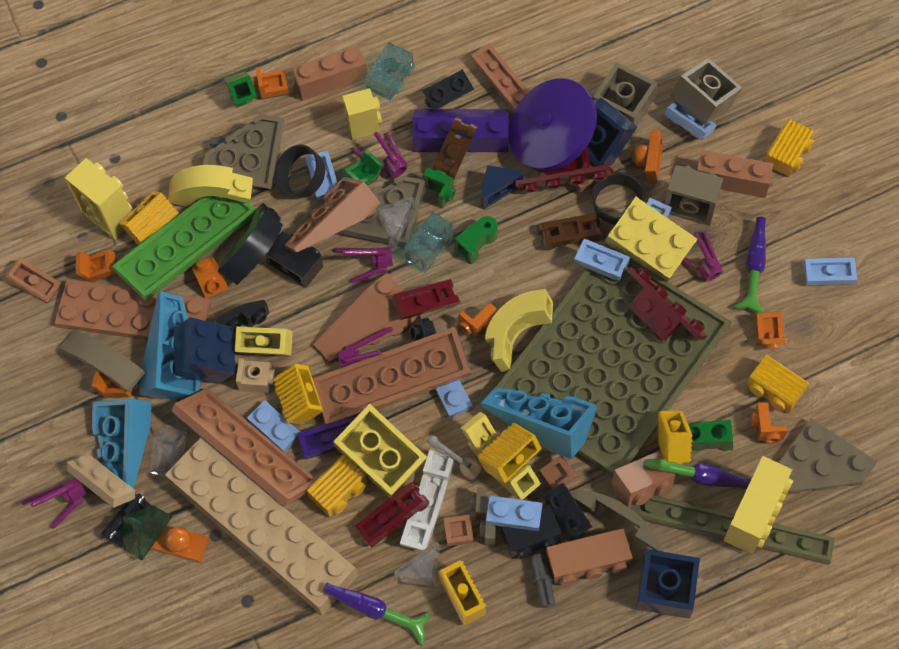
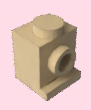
[236,358,276,393]

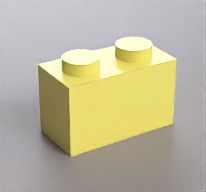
[342,88,382,140]
[235,327,293,356]

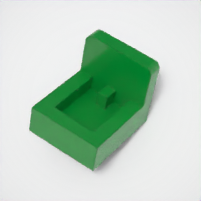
[341,150,383,186]
[423,167,456,208]

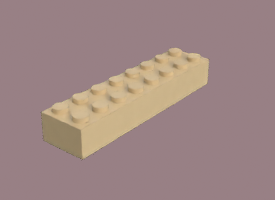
[165,437,358,616]

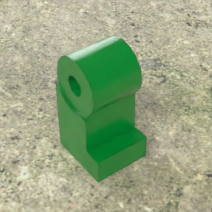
[455,216,498,264]
[688,420,733,451]

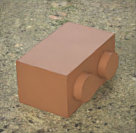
[611,451,676,508]

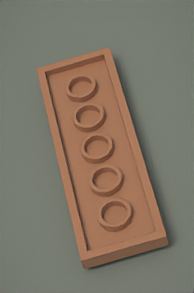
[54,279,212,340]
[313,327,472,424]
[172,388,317,507]

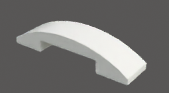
[400,447,454,552]

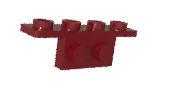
[515,148,614,193]
[628,267,707,341]

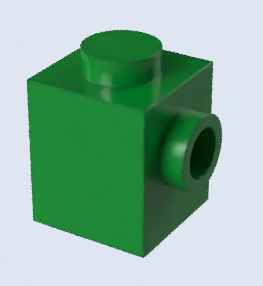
[224,71,257,105]

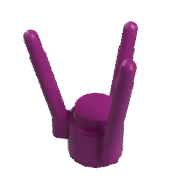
[352,132,408,178]
[682,231,723,282]
[334,247,393,283]
[338,327,393,368]
[21,477,86,529]

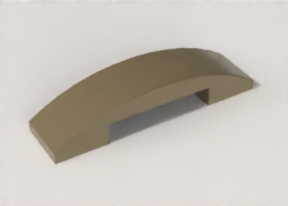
[58,330,145,392]
[570,490,664,552]

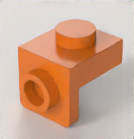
[253,67,289,99]
[75,249,115,282]
[191,256,228,298]
[458,303,497,339]
[755,311,787,349]
[92,370,133,398]
[751,403,787,444]

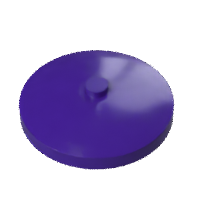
[508,78,597,172]

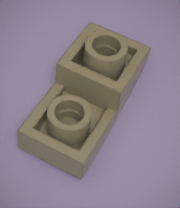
[471,487,495,546]

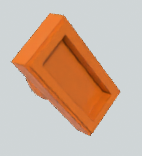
[631,130,663,184]
[150,523,209,563]

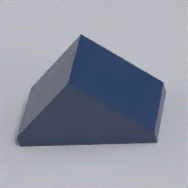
[481,165,524,209]

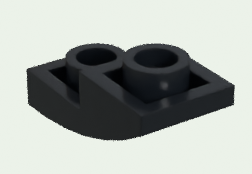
[215,300,270,332]

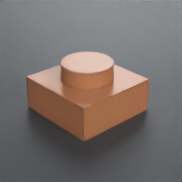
[540,455,577,489]
[444,514,473,546]

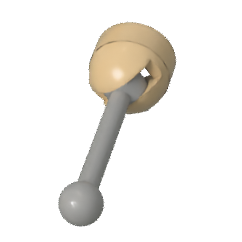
[427,435,483,480]

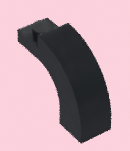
[218,203,283,285]

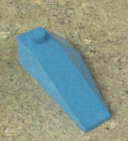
[140,291,200,399]
[481,388,597,459]
[92,399,151,504]

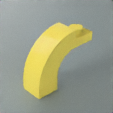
[167,165,253,207]
[485,289,553,372]
[461,412,541,500]

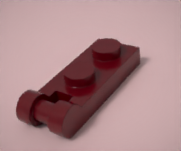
[392,279,460,320]
[355,482,430,548]

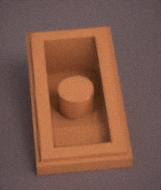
[5,257,62,304]

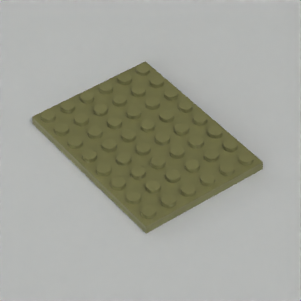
[496,244,732,476]

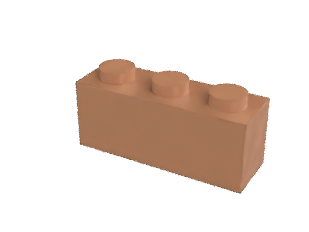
[292,45,368,101]
[697,150,774,198]
[546,528,633,586]

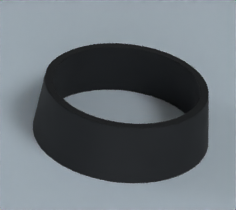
[274,144,325,198]
[592,172,645,225]

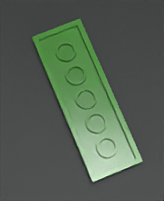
[113,196,256,301]

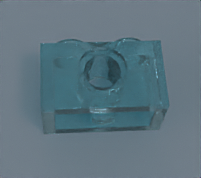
[365,42,415,101]
[404,212,453,273]

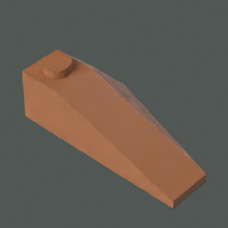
[284,177,380,252]
[313,273,421,363]

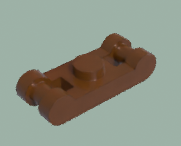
[433,116,478,179]
[537,213,604,250]

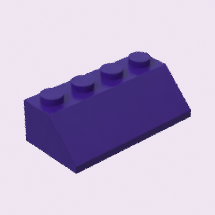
[412,109,508,152]

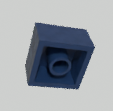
[586,98,637,166]
[174,317,235,384]
[636,549,700,618]

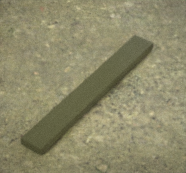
[623,496,835,565]

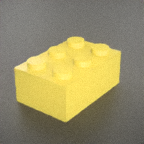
[65,158,133,240]
[604,197,697,282]
[333,404,427,498]
[723,456,793,555]

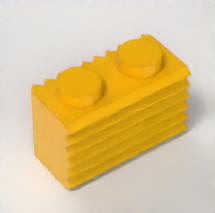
[764,118,815,177]
[119,191,179,245]
[746,354,809,413]
[273,363,323,425]
[657,410,693,464]
[478,423,542,484]
[306,455,367,517]
[439,560,486,626]

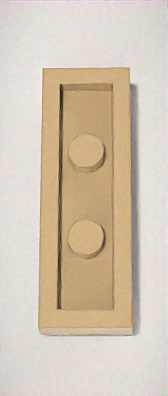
[67,454,135,508]

